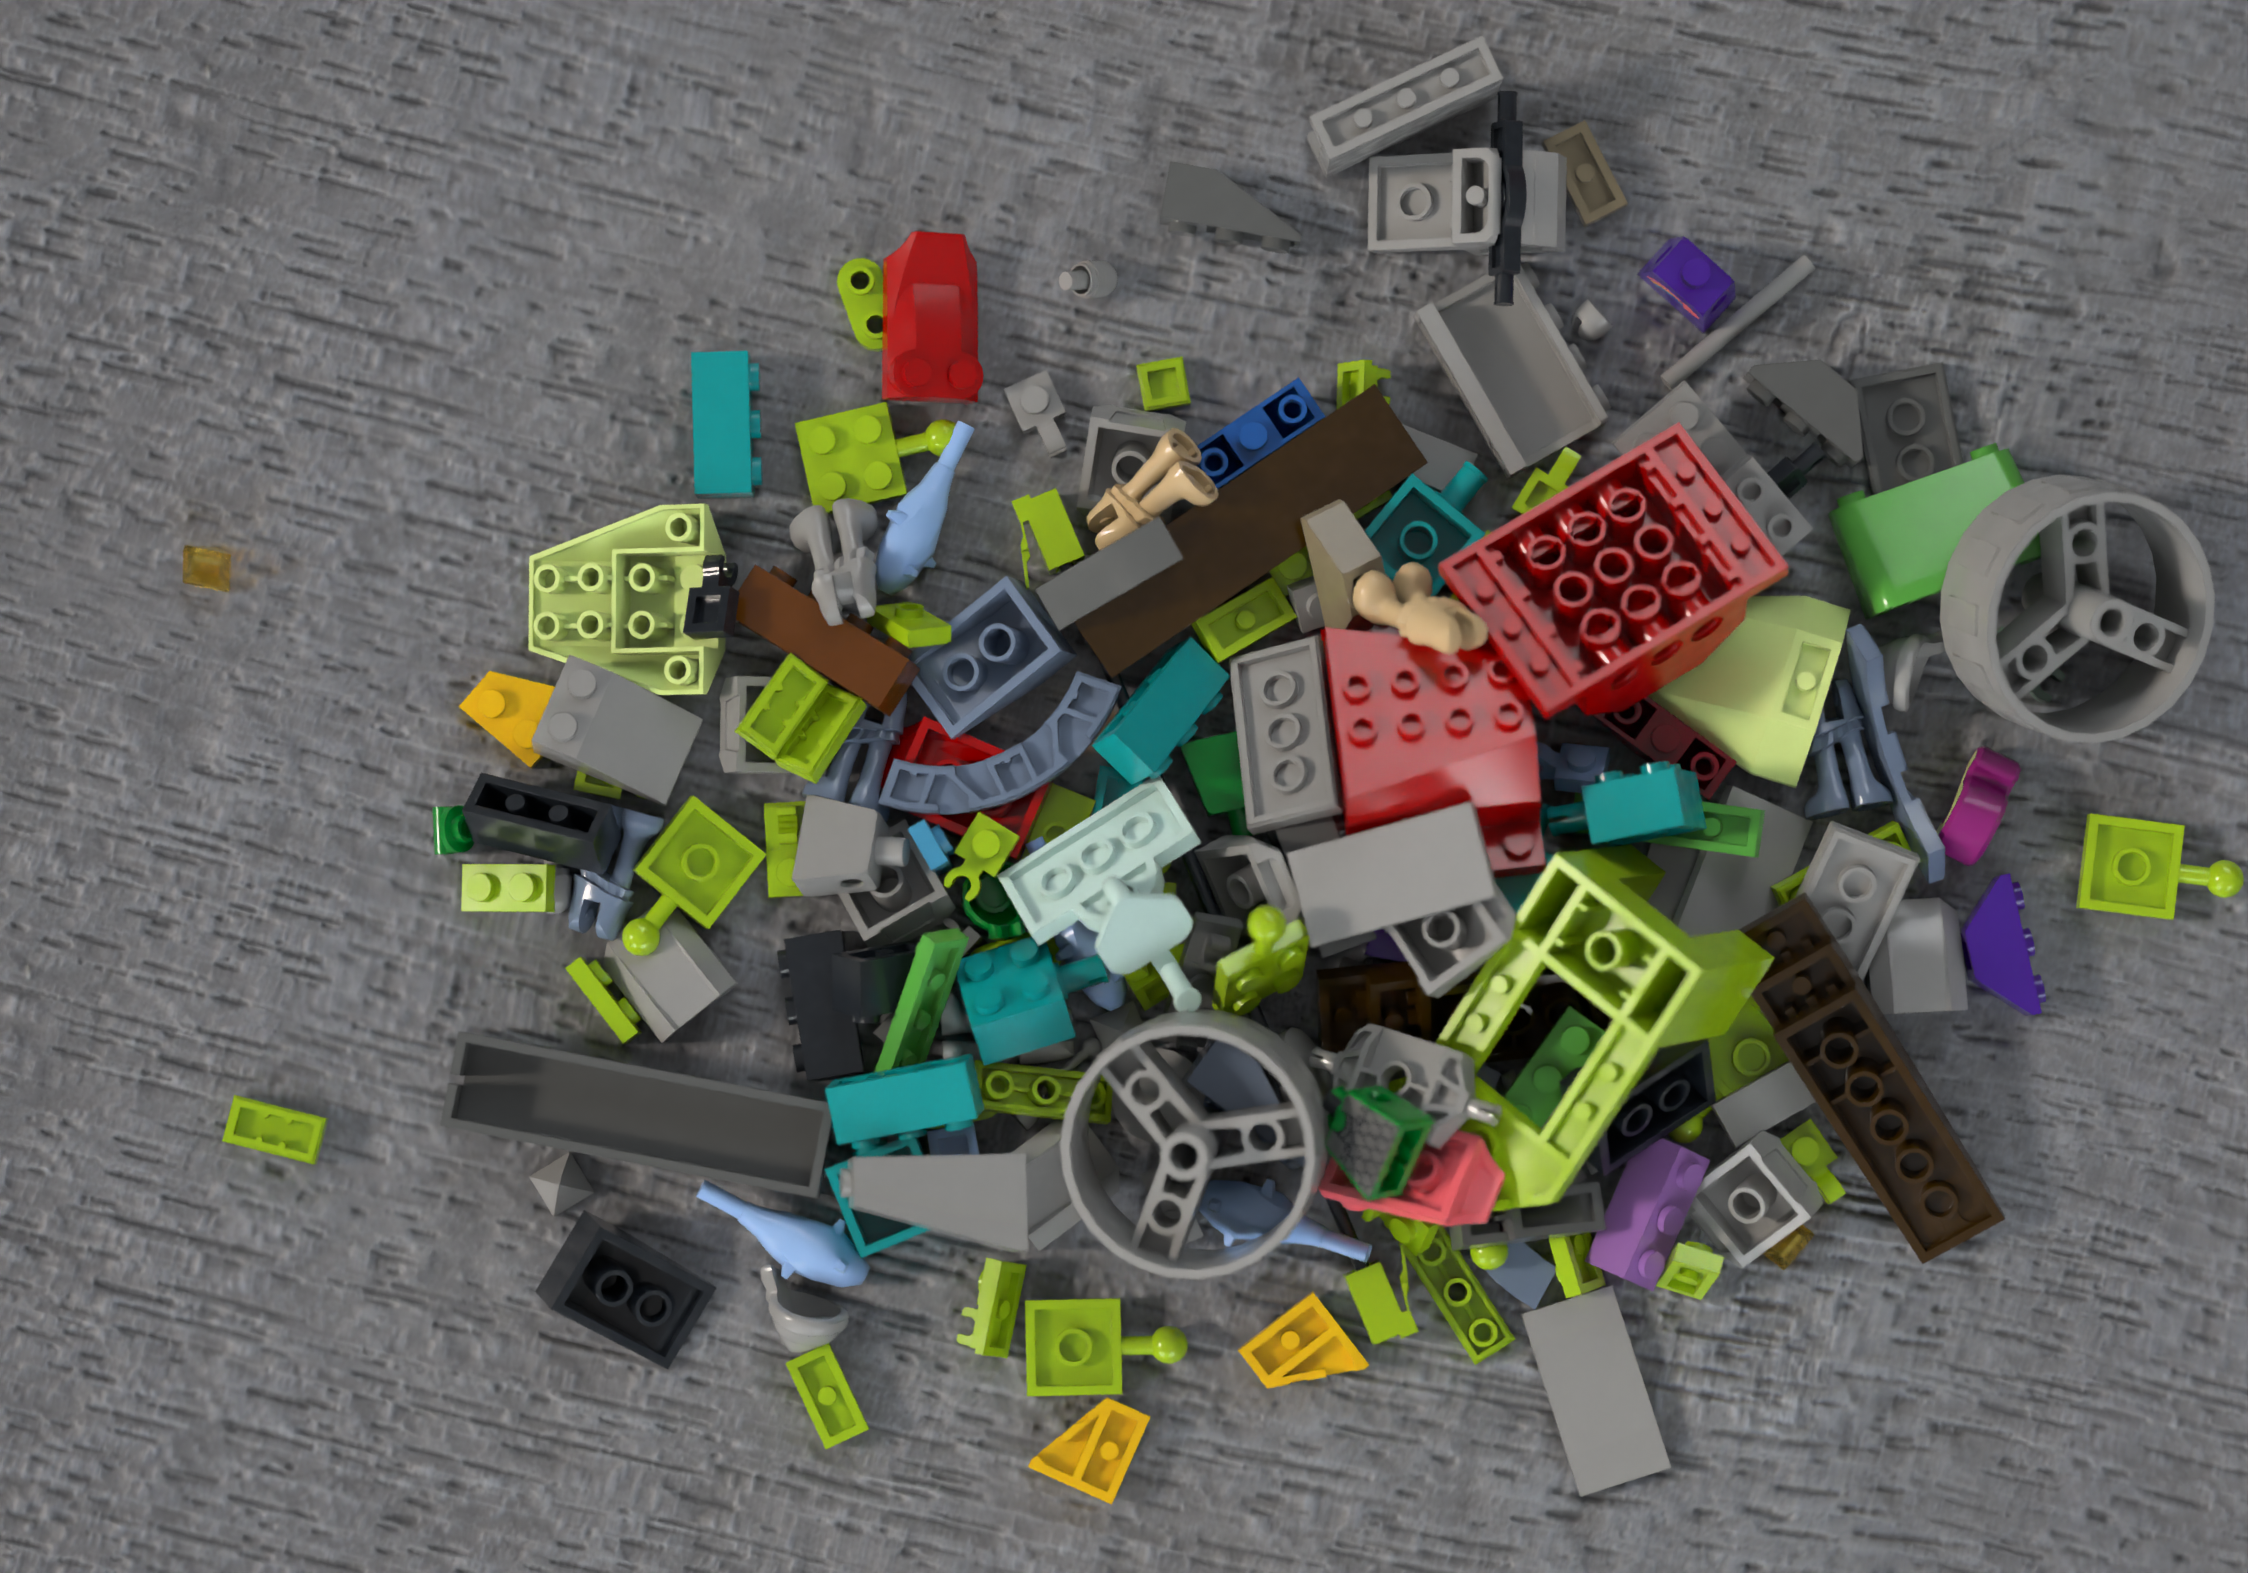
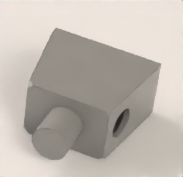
[792,795,910,897]

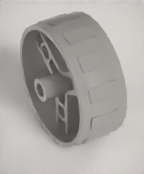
[1940,475,2215,743]
[1060,1009,1329,1279]

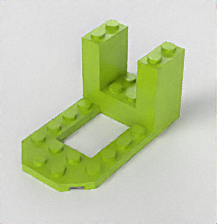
[1435,844,1775,1212]

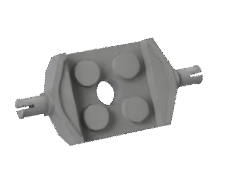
[1309,1023,1502,1149]

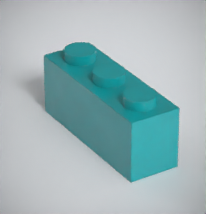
[691,351,763,499]
[1091,637,1230,785]
[825,1054,984,1149]

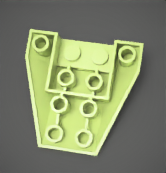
[528,503,726,695]
[1648,596,1851,788]

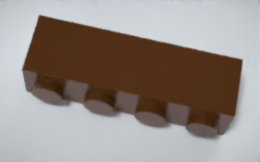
[736,564,920,717]

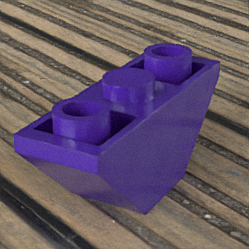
[1960,873,2046,1016]

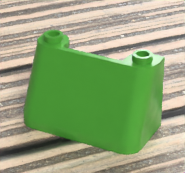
[1828,443,2041,620]

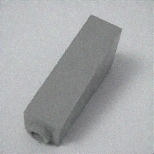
[840,1153,1029,1252]

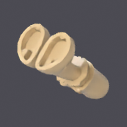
[1086,428,1219,551]
[1353,562,1488,654]

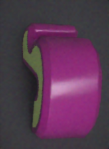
[1936,745,2021,866]

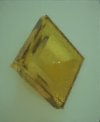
[183,545,231,593]
[1763,1225,1815,1271]

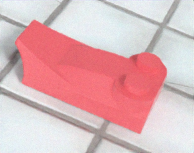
[1318,1130,1505,1227]

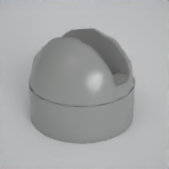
[1571,299,1613,341]

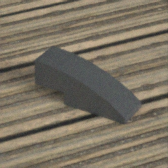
[1035,516,1183,630]
[1449,1182,1606,1251]

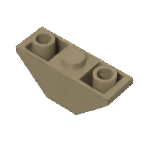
[1300,499,1385,632]

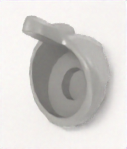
[1878,630,1945,712]
[760,1264,849,1353]

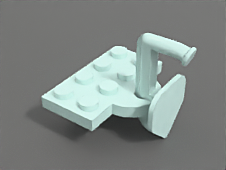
[997,776,1202,1012]

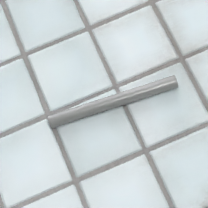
[1660,255,1815,390]

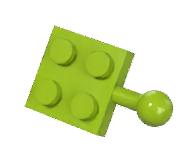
[794,402,956,514]
[622,795,767,956]
[2076,813,2244,920]
[1212,905,1309,1015]
[1668,995,1789,1143]
[1025,1298,1188,1396]

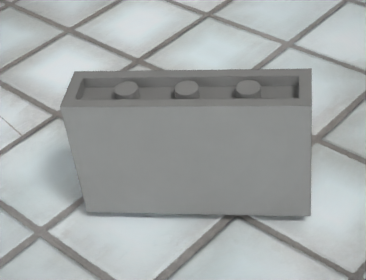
[1307,35,1503,178]
[1414,262,1611,480]

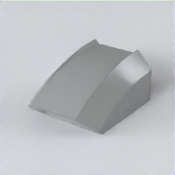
[1076,405,1186,526]
[719,676,833,774]
[838,817,956,948]
[1195,835,1301,937]
[1384,885,1516,998]
[1865,898,1968,1015]
[602,907,739,1043]
[1010,1119,1119,1251]
[1688,1130,1823,1269]

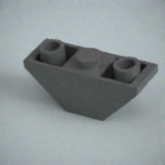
[1743,359,1863,469]

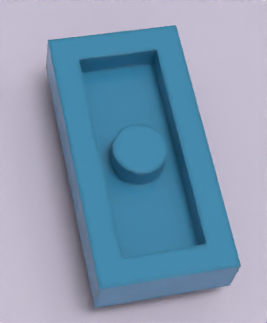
[908,820,955,876]

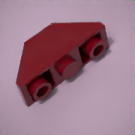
[1593,696,1737,800]

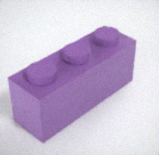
[1585,1138,1710,1291]

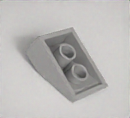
[531,654,703,807]

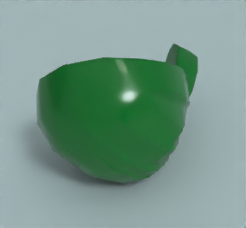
[961,861,1025,941]

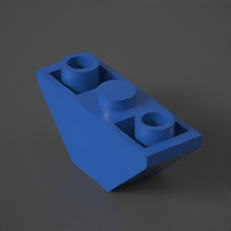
[1196,377,1326,490]

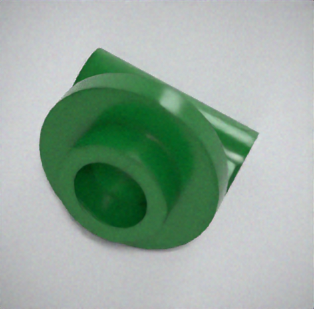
[432,805,474,855]

